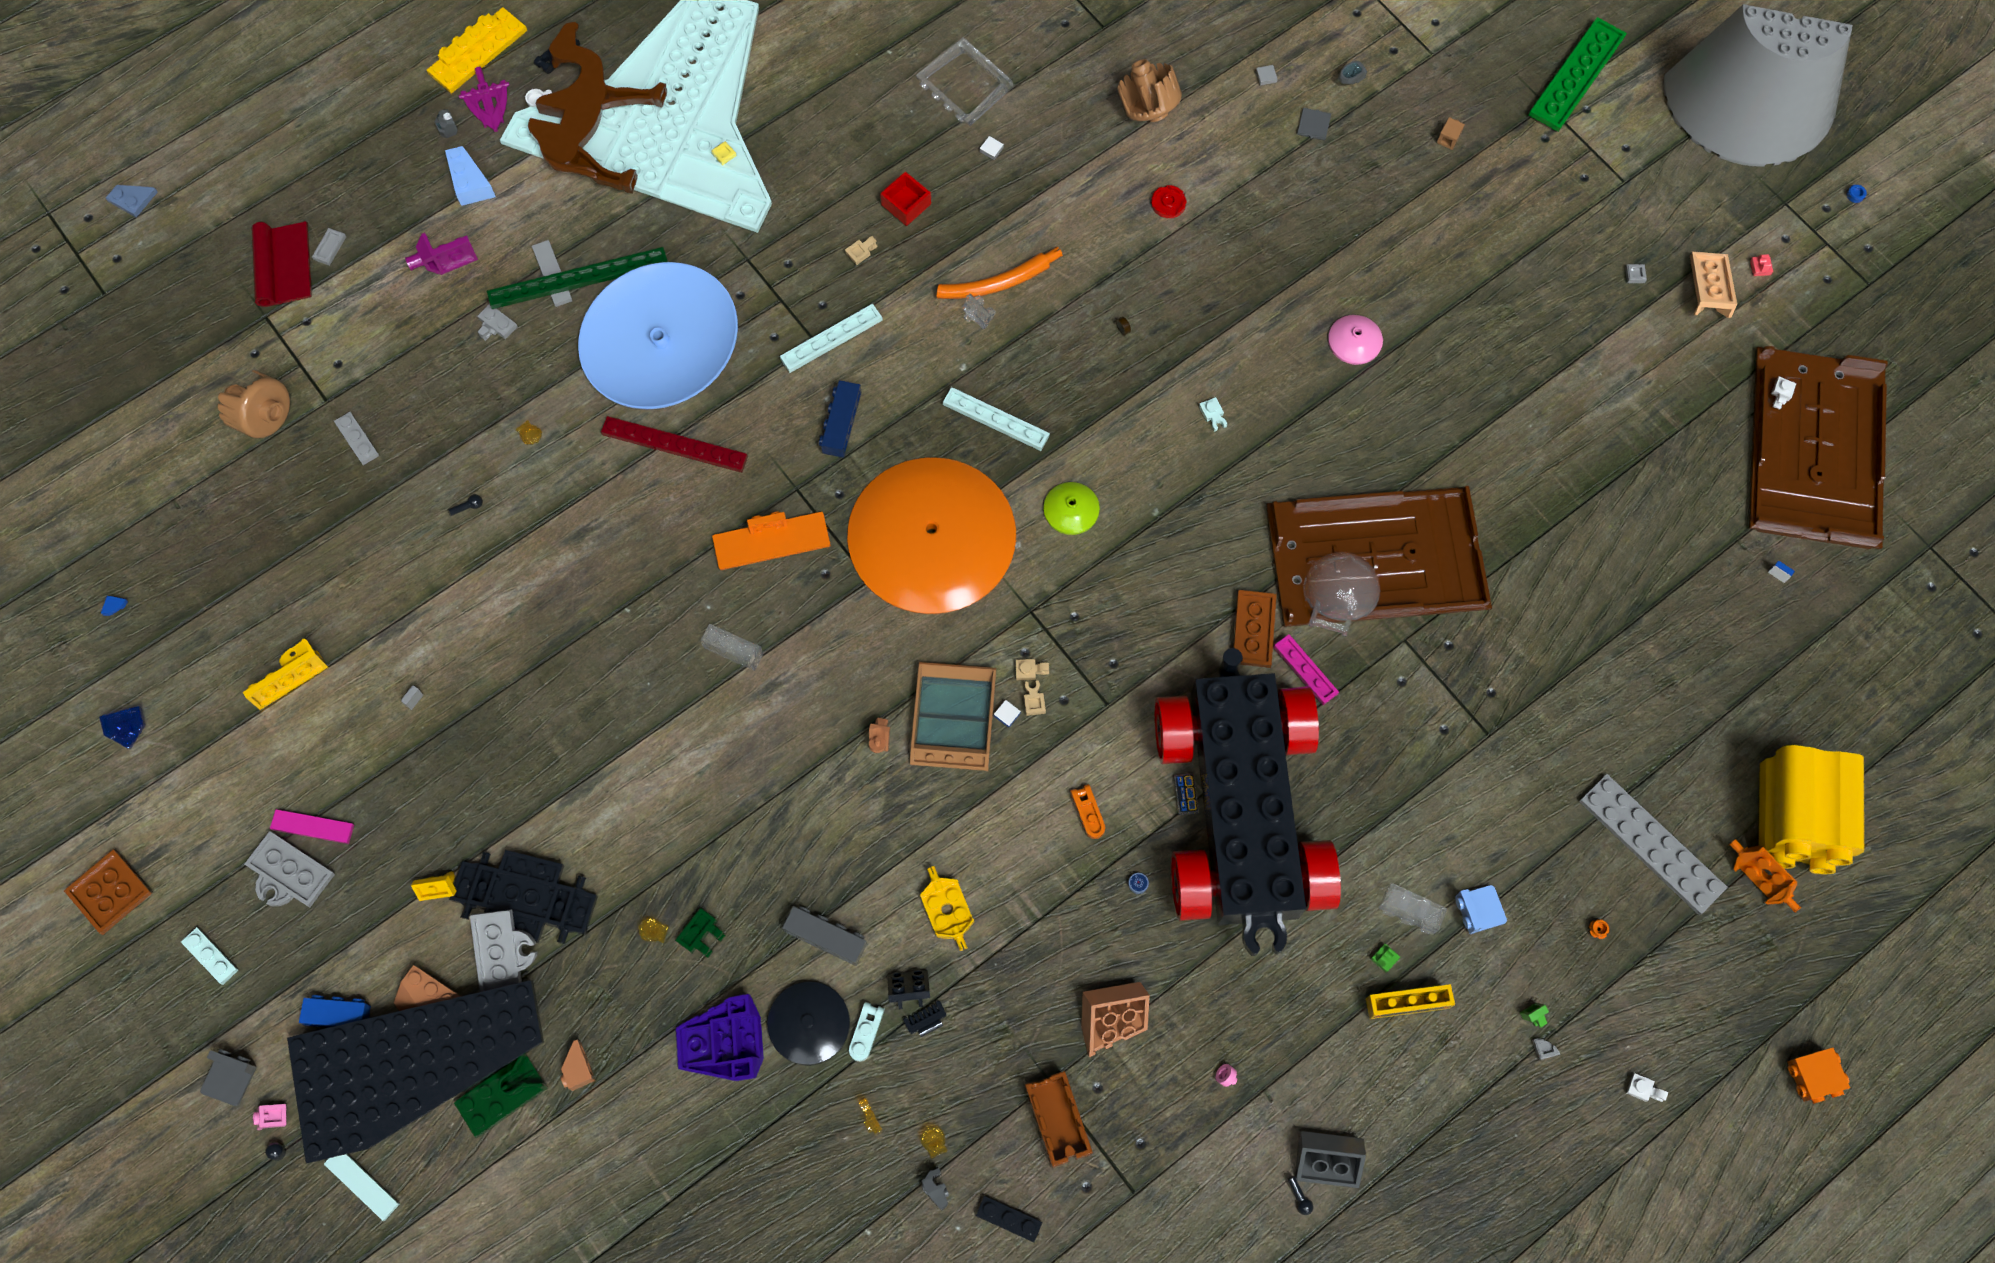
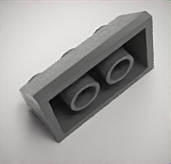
[1296,1131,1366,1188]

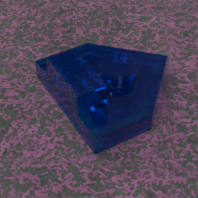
[99,706,146,749]

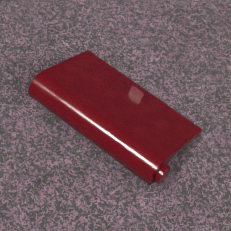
[251,221,312,307]

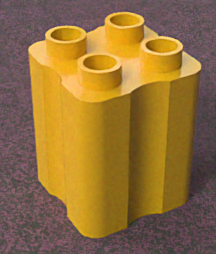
[1759,745,1864,875]

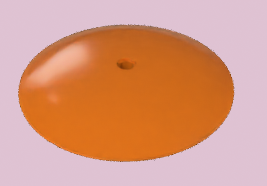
[847,458,1016,614]

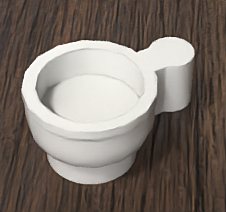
[525,89,552,107]

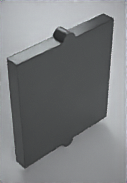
[1297,108,1331,141]

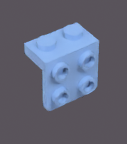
[1455,885,1507,934]

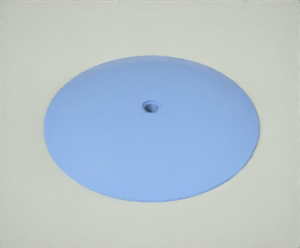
[578,262,738,409]

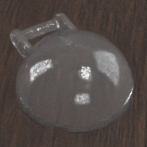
[1303,552,1380,637]

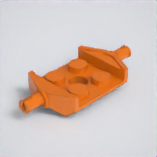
[1729,839,1801,913]

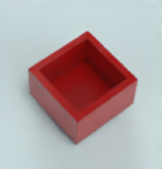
[880,171,931,226]

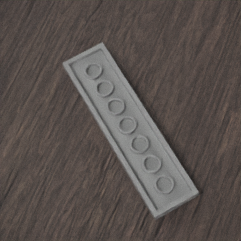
[1579,774,1728,916]

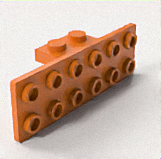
[712,512,830,570]

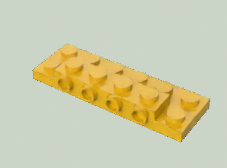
[427,7,528,94]

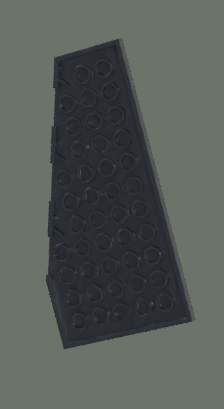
[287,980,544,1164]

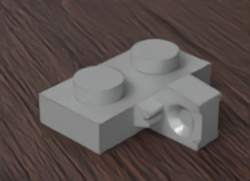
[477,304,518,341]

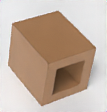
[1437,117,1465,150]

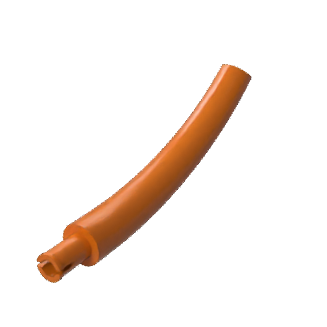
[937,246,1063,299]

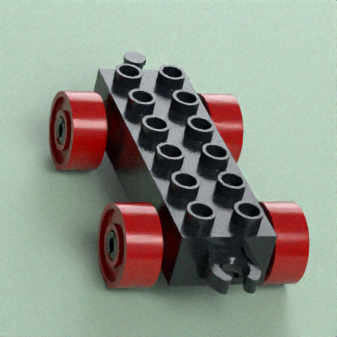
[1154,648,1341,956]

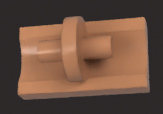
[869,718,890,753]

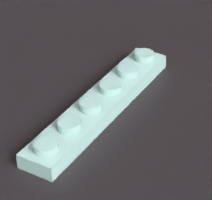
[780,304,883,373]
[943,387,1050,451]

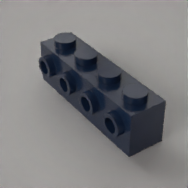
[819,380,862,458]

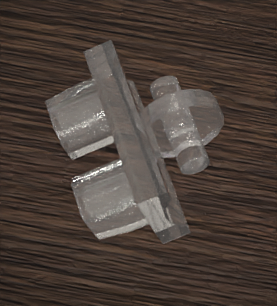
[962,294,995,329]

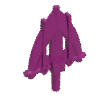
[459,67,510,132]

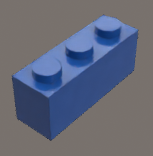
[299,995,371,1028]

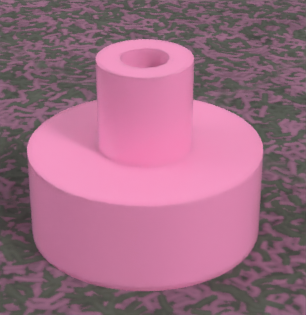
[1215,1064,1237,1087]

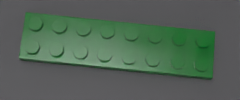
[1529,17,1627,132]

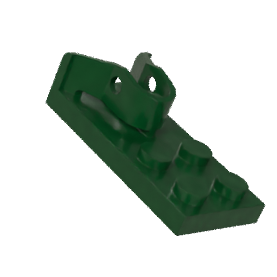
[454,1054,548,1138]

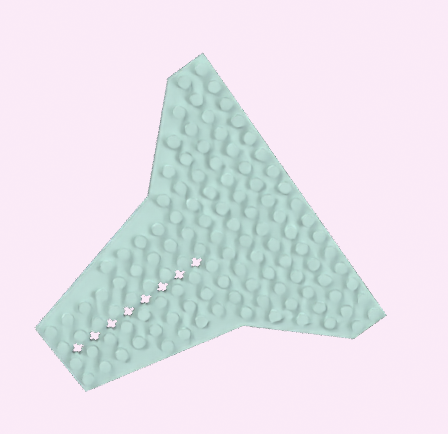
[500,0,772,233]

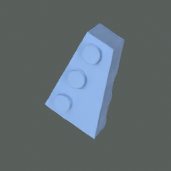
[445,146,496,206]

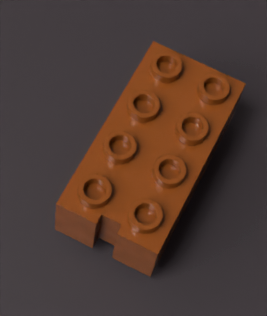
[1025,1071,1093,1168]

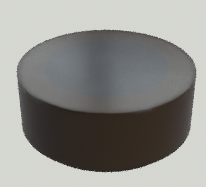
[1116,317,1131,336]

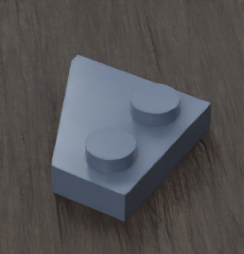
[106,185,158,217]

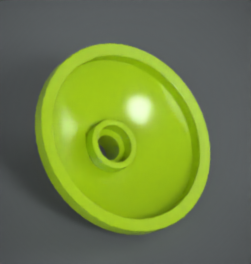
[1044,482,1100,535]

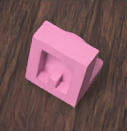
[253,1104,286,1130]

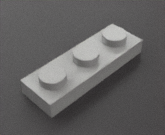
[334,412,379,465]

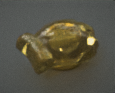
[516,420,542,445]
[638,918,669,943]
[921,1127,948,1159]

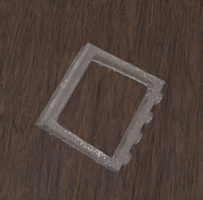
[916,37,1015,126]

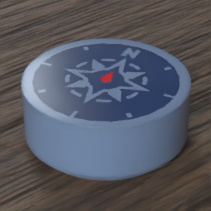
[1128,873,1149,894]

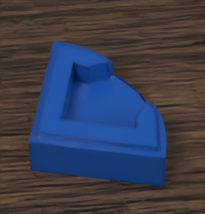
[101,596,128,616]

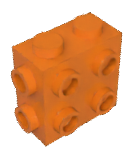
[1787,1048,1850,1104]

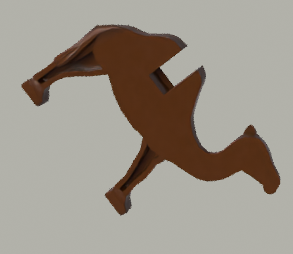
[528,22,667,194]

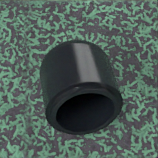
[265,1142,286,1161]

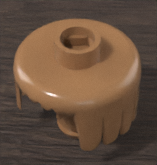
[1117,59,1182,122]
[218,370,290,438]

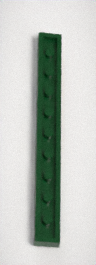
[487,247,668,309]

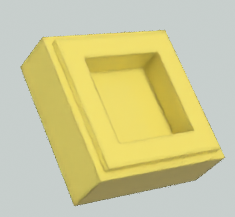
[711,141,736,166]

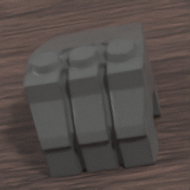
[922,1168,949,1211]

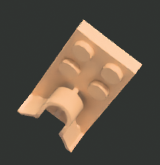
[1690,252,1737,318]

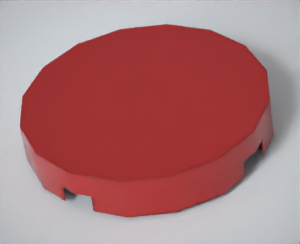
[1151,185,1187,219]

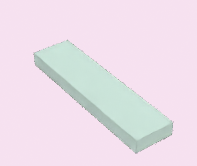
[324,1154,400,1221]

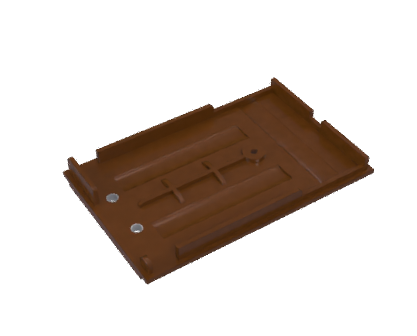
[1749,346,1888,549]
[1266,486,1492,627]

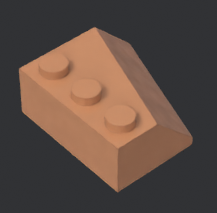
[394,965,461,1011]
[1081,982,1150,1057]

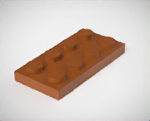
[1233,590,1277,668]

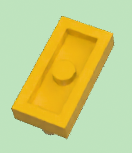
[411,871,457,901]

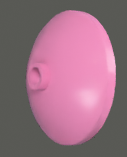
[1328,315,1383,365]

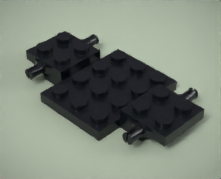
[449,850,598,944]

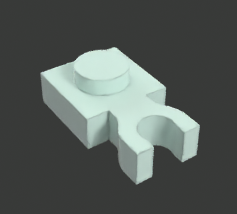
[1199,397,1227,432]

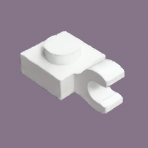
[1771,376,1796,409]
[1626,1073,1668,1102]

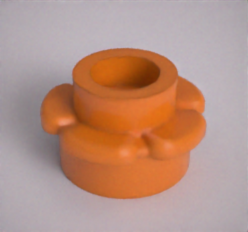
[1589,919,1609,939]

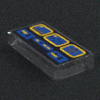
[1174,773,1199,815]

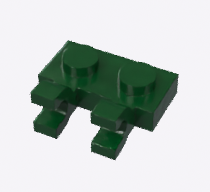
[675,908,726,958]

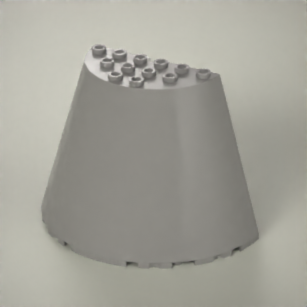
[1663,4,1853,166]

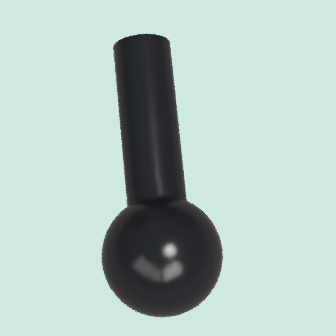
[448,494,483,516]
[1287,1176,1314,1215]

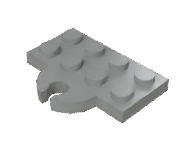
[244,831,335,907]
[470,909,537,992]

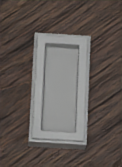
[312,228,346,266]

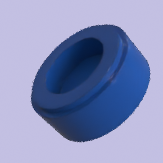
[1847,185,1867,203]

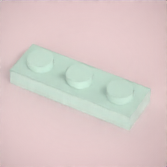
[181,927,238,985]

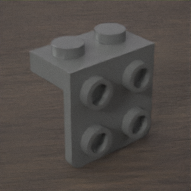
[200,1049,257,1106]

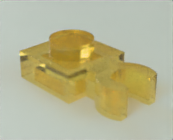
[858,1098,883,1136]

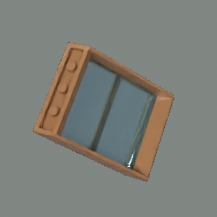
[910,662,996,771]

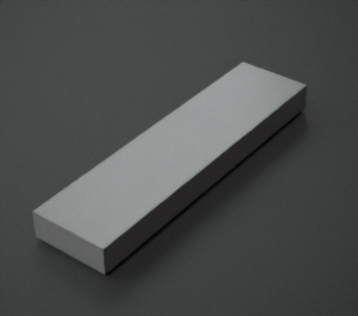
[532,240,573,307]

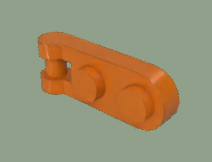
[1070,784,1105,839]

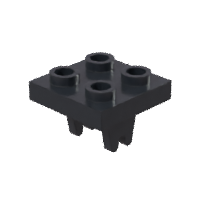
[887,970,930,1010]

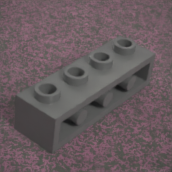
[782,906,867,966]

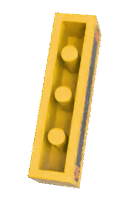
[1366,984,1455,1019]

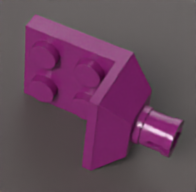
[405,232,478,275]

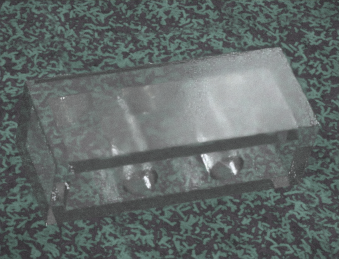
[701,624,763,671]
[1379,883,1447,934]

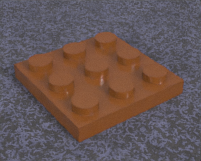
[64,849,152,935]

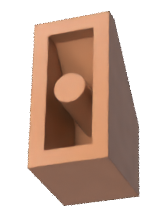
[560,1040,596,1091]

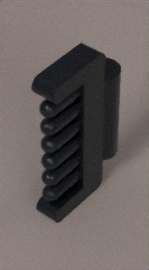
[903,1001,947,1037]

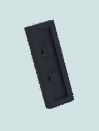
[976,1196,1043,1243]

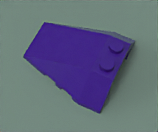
[676,994,764,1081]

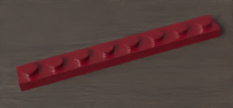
[601,416,748,473]

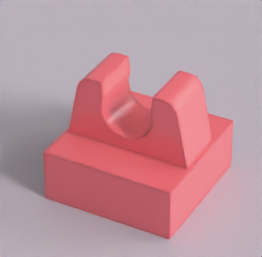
[1750,254,1773,276]

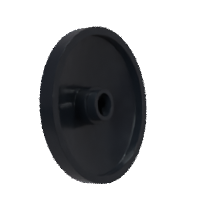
[767,982,850,1066]

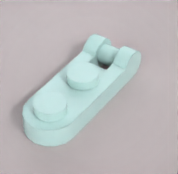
[849,1002,885,1062]

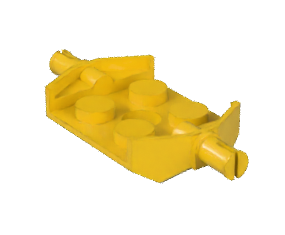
[920,866,974,951]

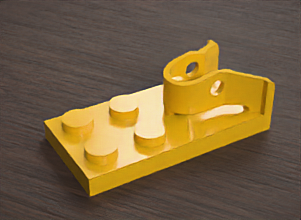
[243,639,328,710]

